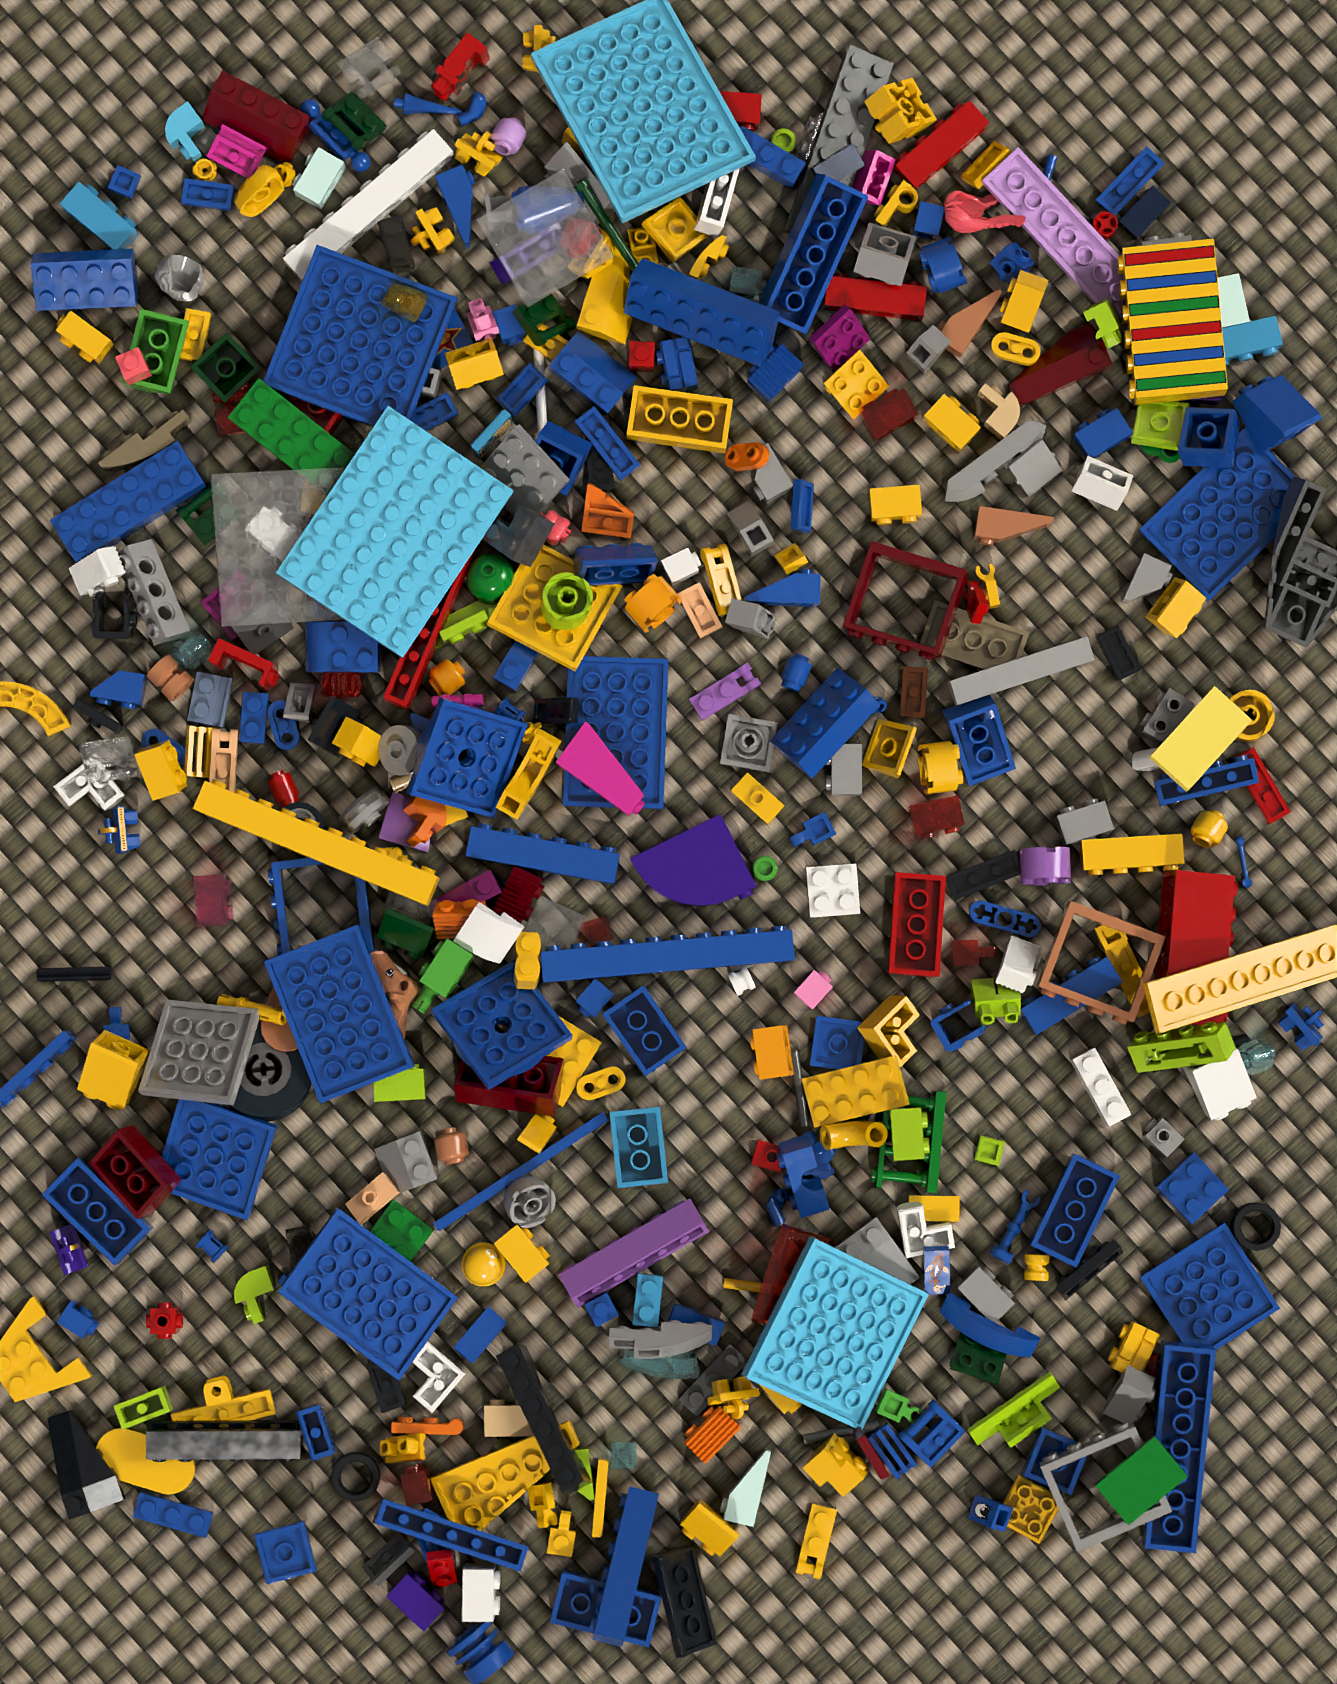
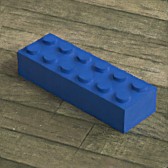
[759,173,869,334]
[624,258,780,367]
[50,441,208,563]

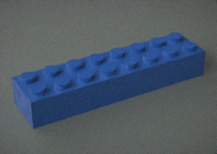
[1142,1341,1216,1553]

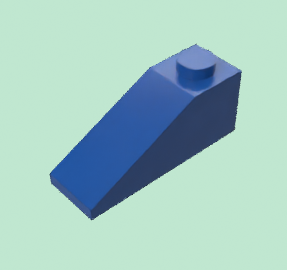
[435,164,475,249]
[741,569,820,607]
[493,641,539,693]

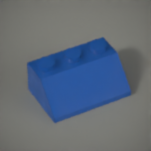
[548,330,637,415]
[573,543,658,585]

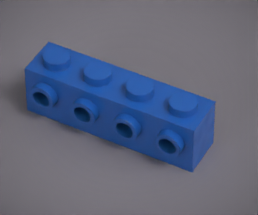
[1154,755,1259,806]

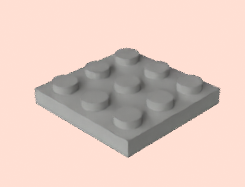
[480,424,570,517]

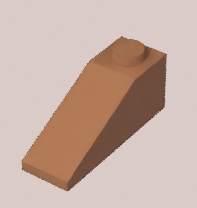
[938,289,1002,358]
[973,506,1054,546]

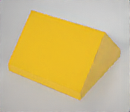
[862,719,917,778]

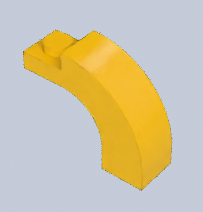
[495,729,562,820]

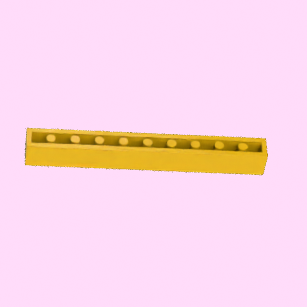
[193,779,440,907]

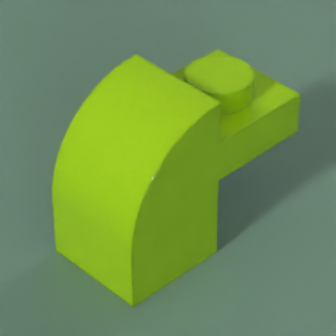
[234,1265,276,1324]

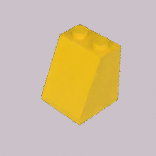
[77,1030,150,1110]

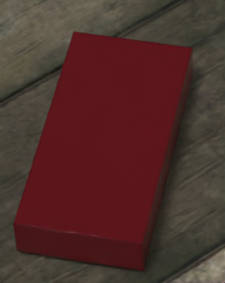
[852,1427,890,1480]

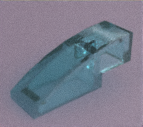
[620,1355,700,1379]

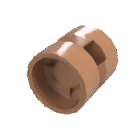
[146,654,195,702]

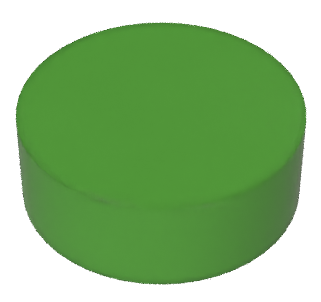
[752,856,778,881]

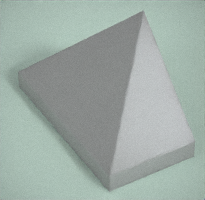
[283,682,315,724]

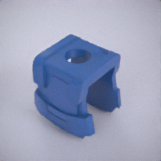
[931,999,987,1052]

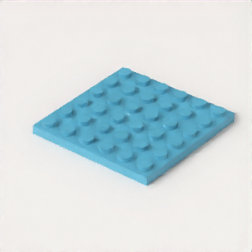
[741,1236,929,1429]

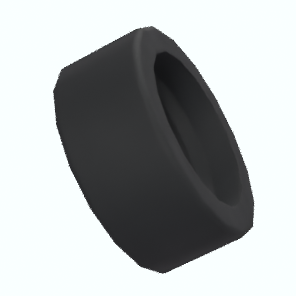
[1231,1202,1281,1251]
[331,1452,380,1502]

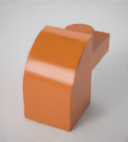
[402,796,447,848]

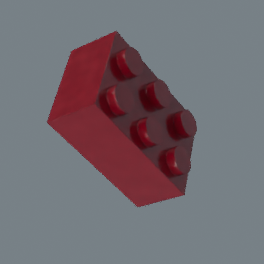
[88,1125,182,1219]

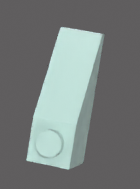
[720,1448,771,1527]

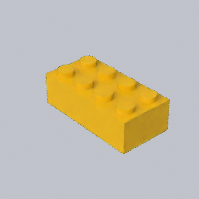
[627,385,733,454]

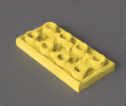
[1149,686,1252,792]

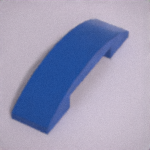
[939,1292,1041,1357]

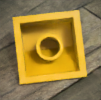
[680,1498,740,1556]

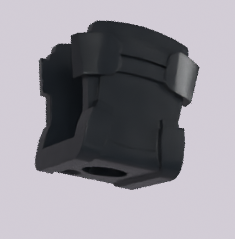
[91,592,138,639]

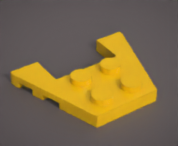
[0,1296,92,1402]

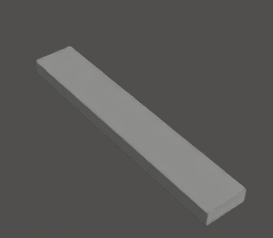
[948,636,1095,705]

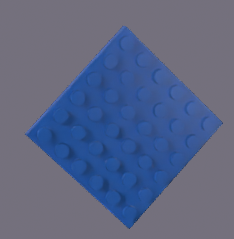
[263,245,458,427]

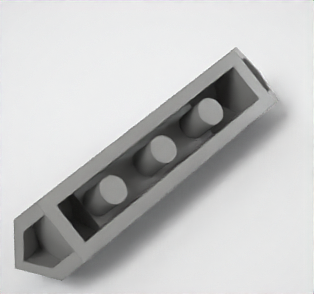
[945,420,1046,502]

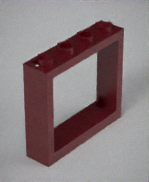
[843,541,969,661]

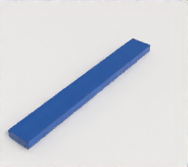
[433,1112,608,1231]

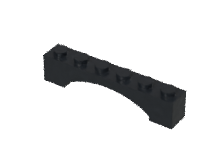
[496,1344,592,1494]

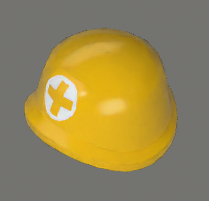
[462,1242,506,1286]

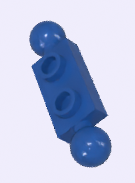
[300,99,371,172]

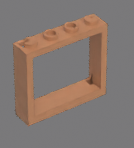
[1036,901,1166,1025]

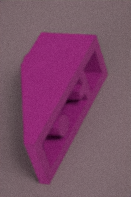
[424,870,502,924]

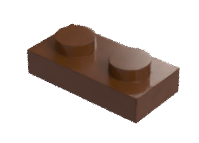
[899,666,928,719]

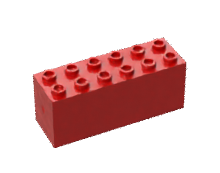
[1151,870,1238,1026]

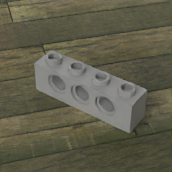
[118,539,190,646]

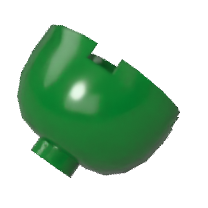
[466,553,515,605]

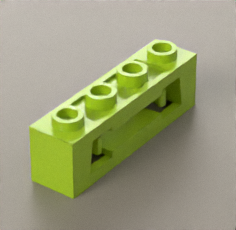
[1127,1022,1236,1073]

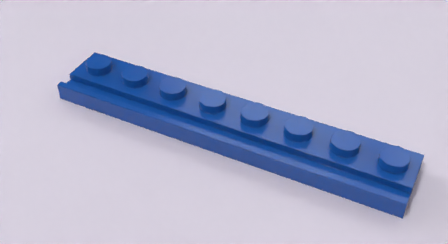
[0,1030,76,1108]

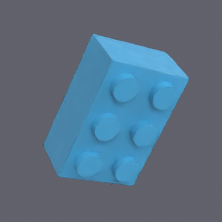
[610,1107,668,1188]

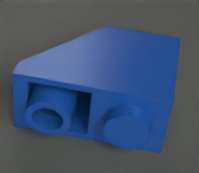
[90,670,147,710]

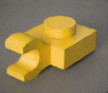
[975,564,1000,609]
[527,1482,558,1528]
[547,1510,576,1557]

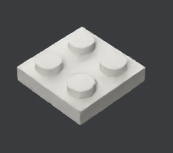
[806,864,860,918]

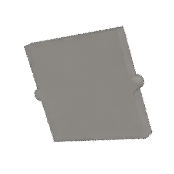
[1007,438,1062,497]

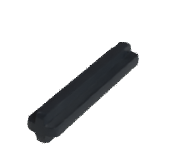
[36,966,112,982]

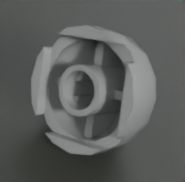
[503,1176,556,1228]

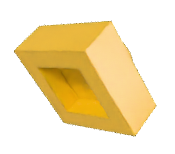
[774,543,808,575]

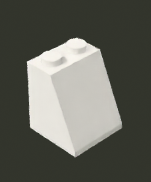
[1183,1048,1257,1120]

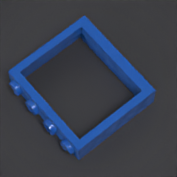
[268,858,375,956]

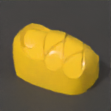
[234,165,284,217]

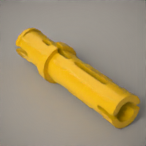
[217,994,287,1025]

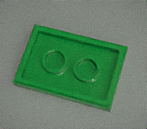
[1095,1436,1188,1526]

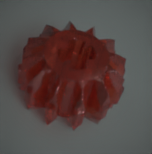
[320,672,363,697]

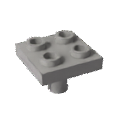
[720,714,778,773]

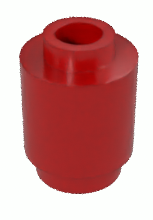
[267,770,300,809]

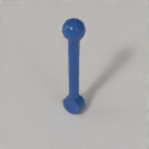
[1235,836,1252,888]

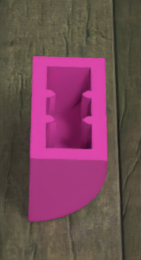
[852,150,896,206]

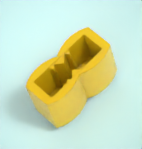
[514,932,541,990]

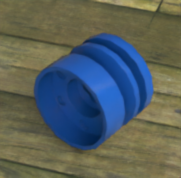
[446,1622,515,1684]

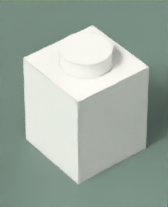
[661,548,701,586]

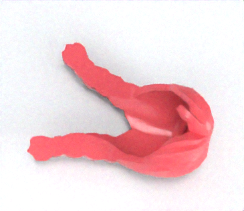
[944,190,1025,233]

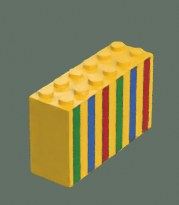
[1117,239,1228,405]

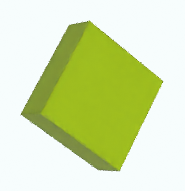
[974,1135,1005,1166]

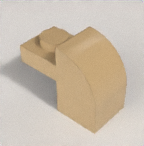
[977,383,1020,440]

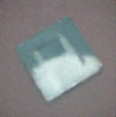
[611,1442,637,1469]

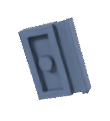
[187,672,234,728]

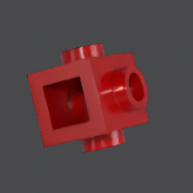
[146,1302,183,1339]

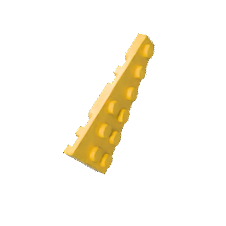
[430,1420,580,1531]

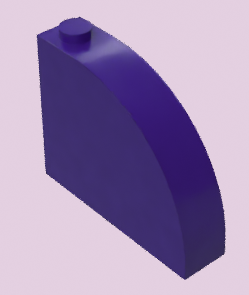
[630,814,756,906]

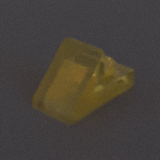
[381,283,428,322]

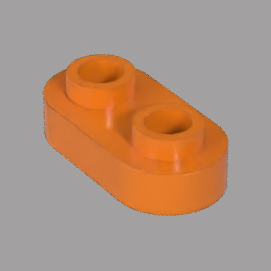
[725,442,769,471]

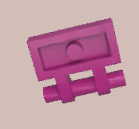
[432,693,484,708]

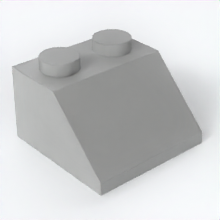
[374,1131,439,1194]

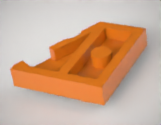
[581,483,635,538]

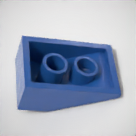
[941,695,1016,786]

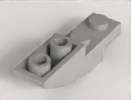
[609,1320,712,1359]

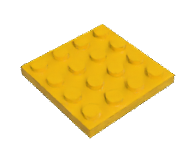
[487,544,622,672]

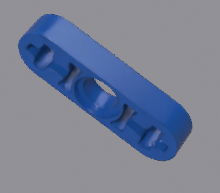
[969,901,1041,938]

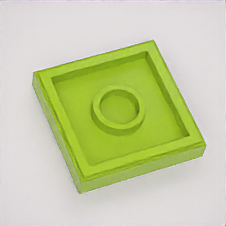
[1131,401,1189,451]

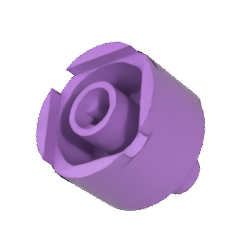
[1020,847,1071,886]

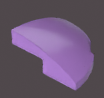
[379,791,430,853]

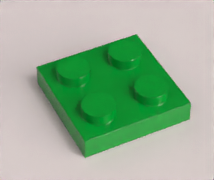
[370,1200,434,1262]

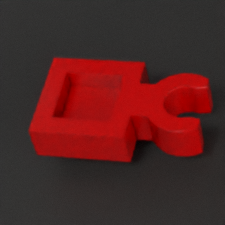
[963,580,989,624]

